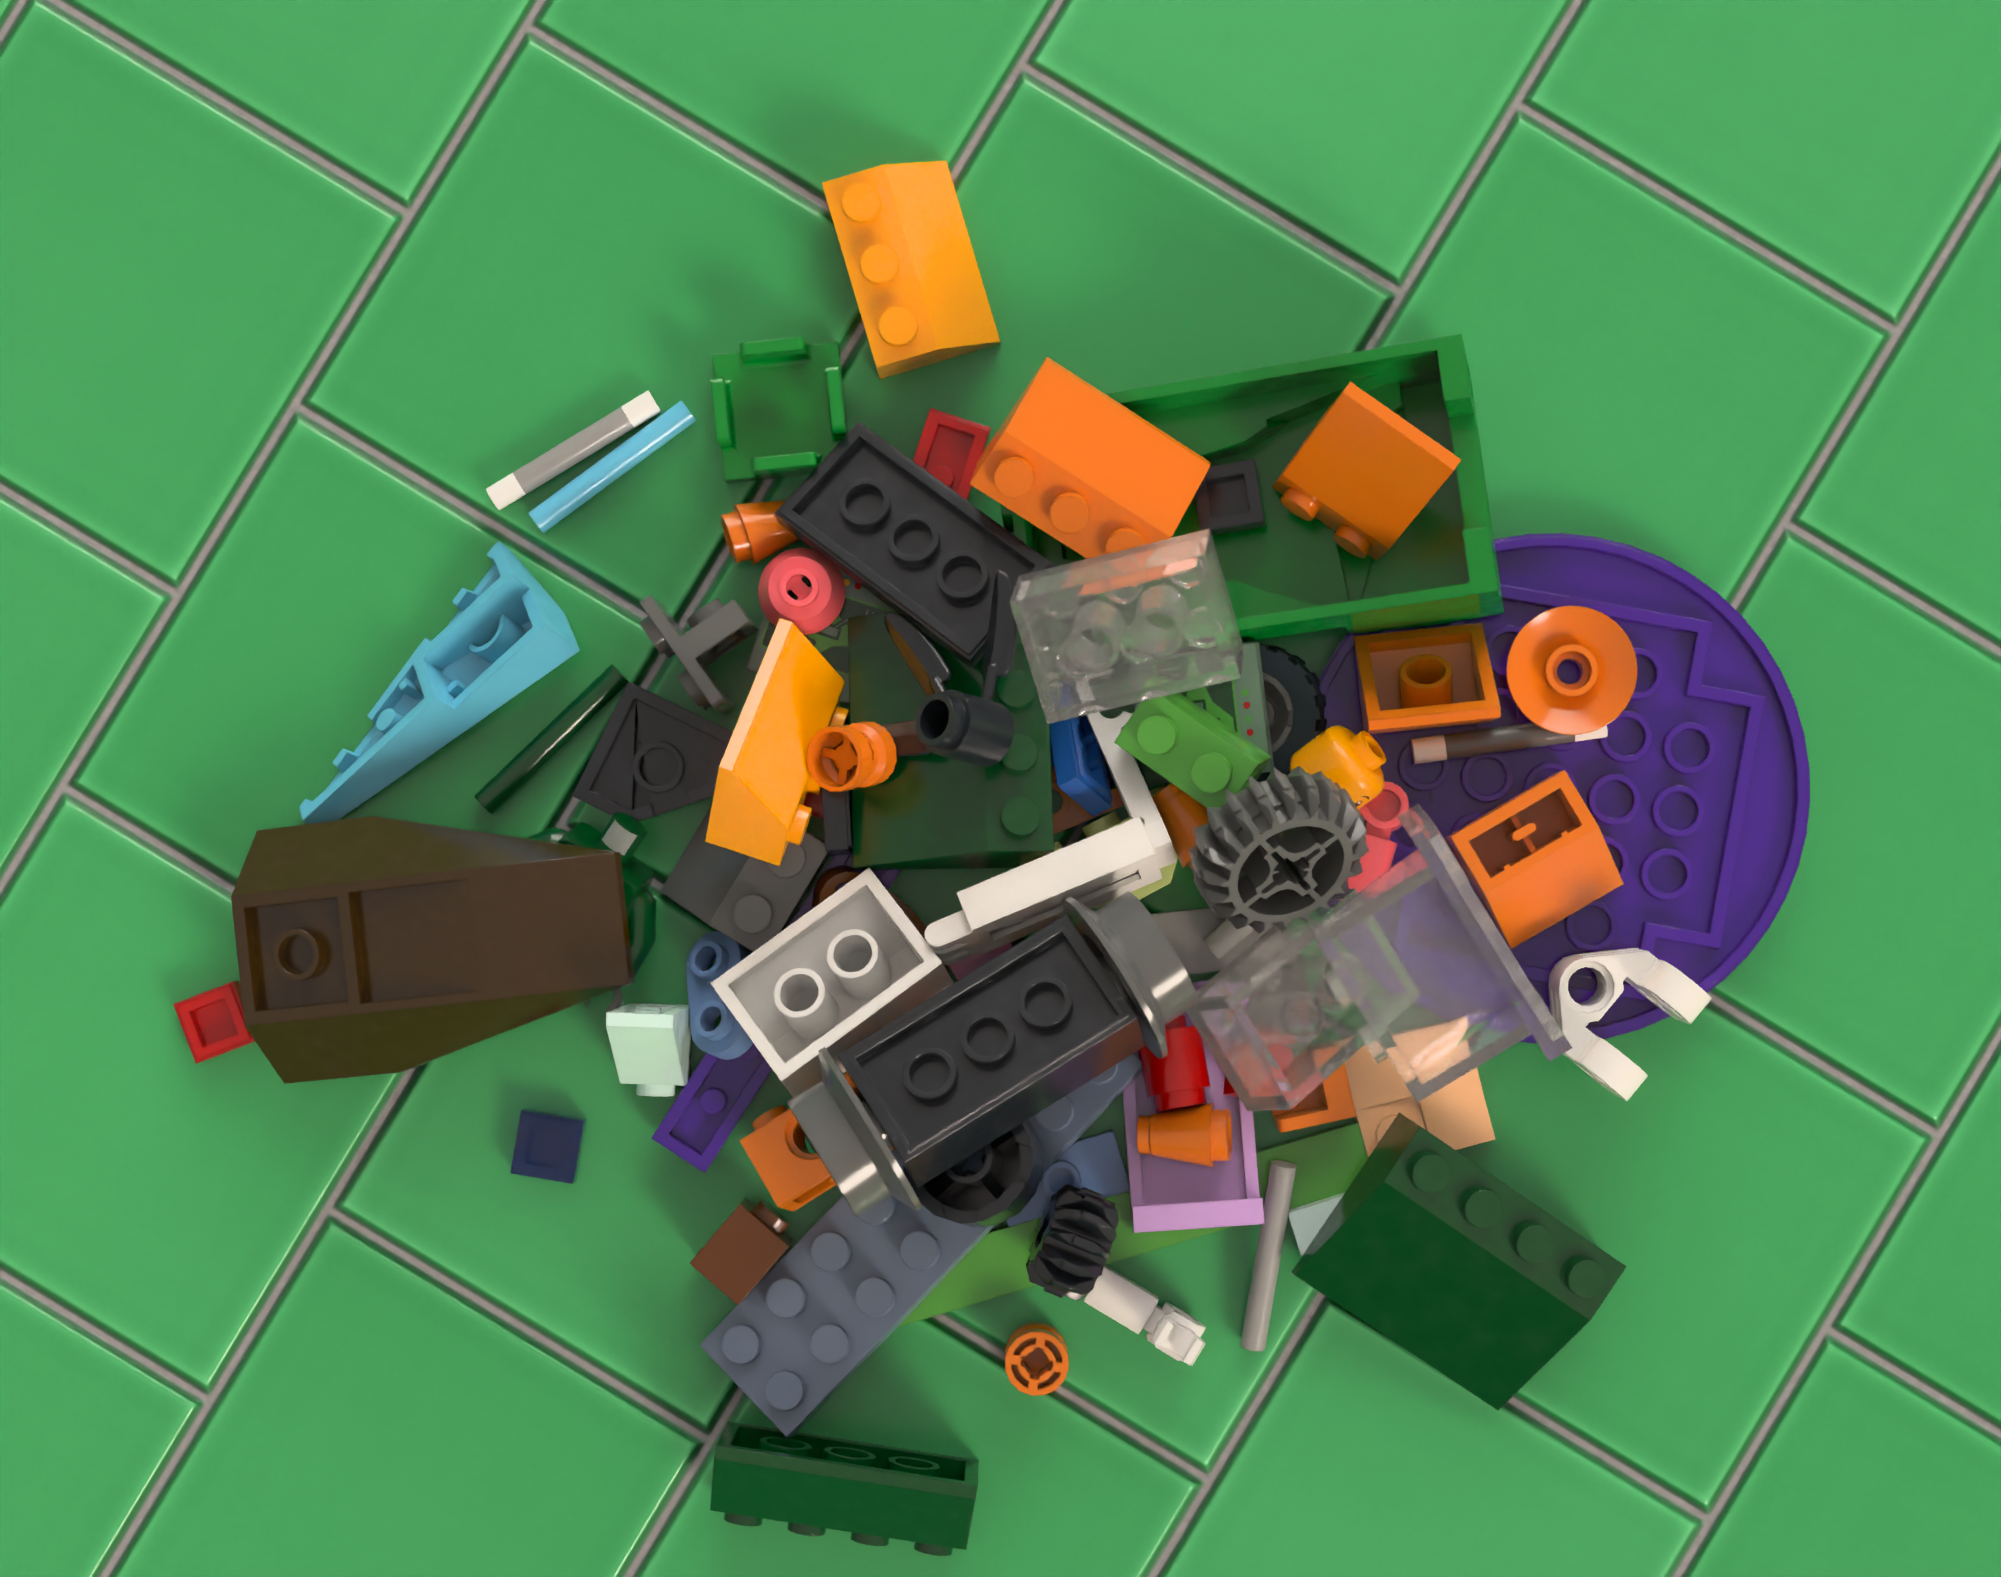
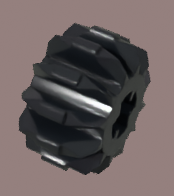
[1026,1184,1119,1301]

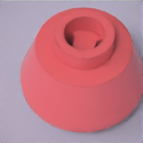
[758,548,846,635]

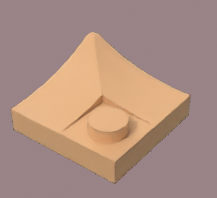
[1336,1017,1495,1158]

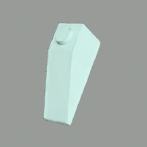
[606,1003,693,1097]

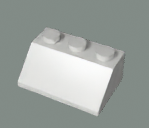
[710,868,953,1097]

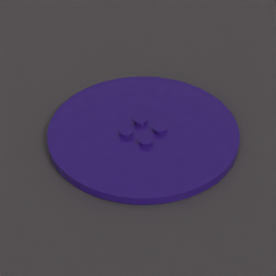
[1318,533,1810,1044]

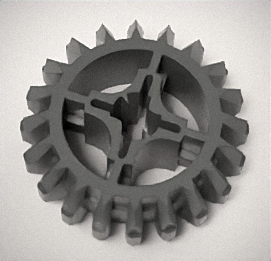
[1189,766,1369,934]

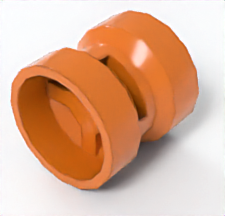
[807,722,897,792]
[1005,1322,1069,1396]

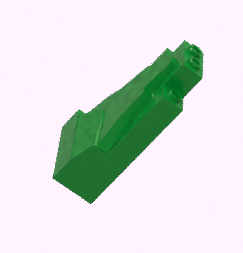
[1000,334,1504,661]

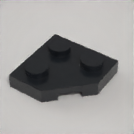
[572,681,733,822]

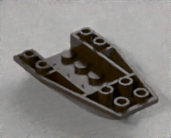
[231,816,634,1084]

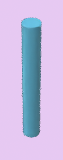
[529,400,696,533]

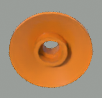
[1506,606,1638,735]

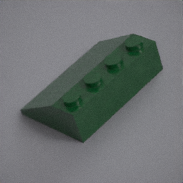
[848,597,1054,870]
[1292,1112,1627,1410]

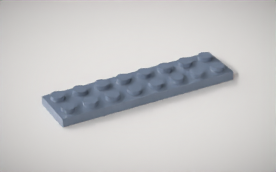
[700,1053,1143,1437]

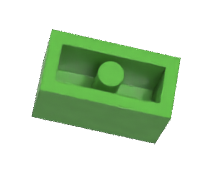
[1114,683,1272,808]

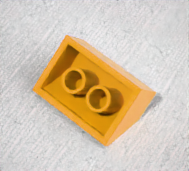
[822,161,1000,379]
[705,618,850,866]

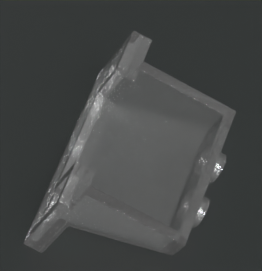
[1310,803,1572,1103]

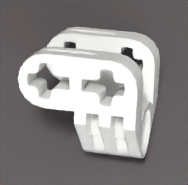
[1548,948,1712,1101]

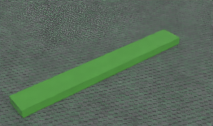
[898,1120,1368,1327]

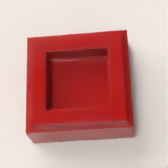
[173,980,255,1064]

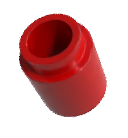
[1139,1015,1211,1112]

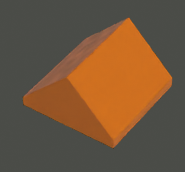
[1354,623,1501,735]

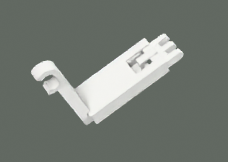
[924,667,1177,965]

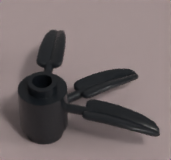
[881,570,1017,767]

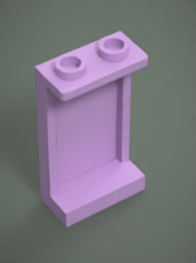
[1122,980,1265,1233]

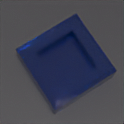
[510,1108,587,1184]

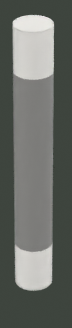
[486,390,661,510]

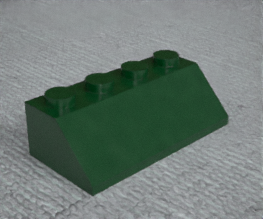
[710,1421,979,1556]

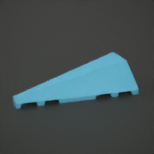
[299,541,580,824]

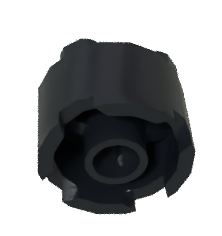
[903,1120,1045,1227]

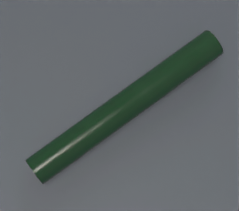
[474,664,629,814]

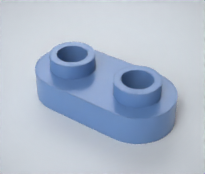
[686,931,753,1060]

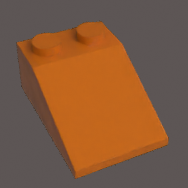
[1272,382,1461,560]

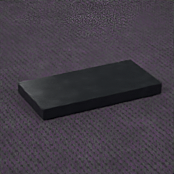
[775,422,1056,669]

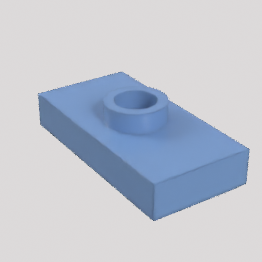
[1007,1129,1129,1227]

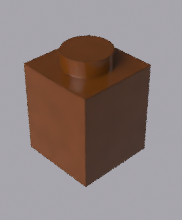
[689,1197,793,1306]

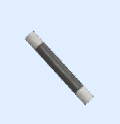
[1411,722,1608,764]

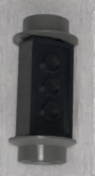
[787,891,1199,1217]

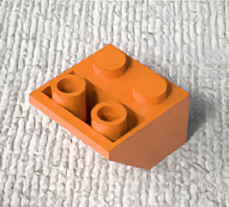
[1444,770,1624,949]

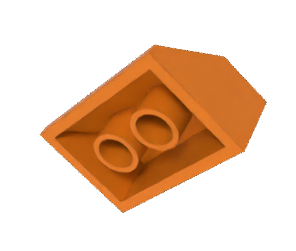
[970,357,1211,589]

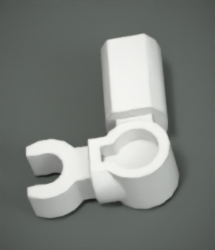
[1083,1265,1206,1366]

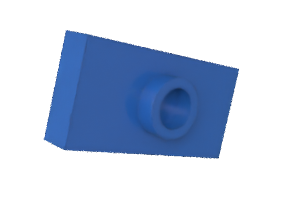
[1048,677,1113,817]

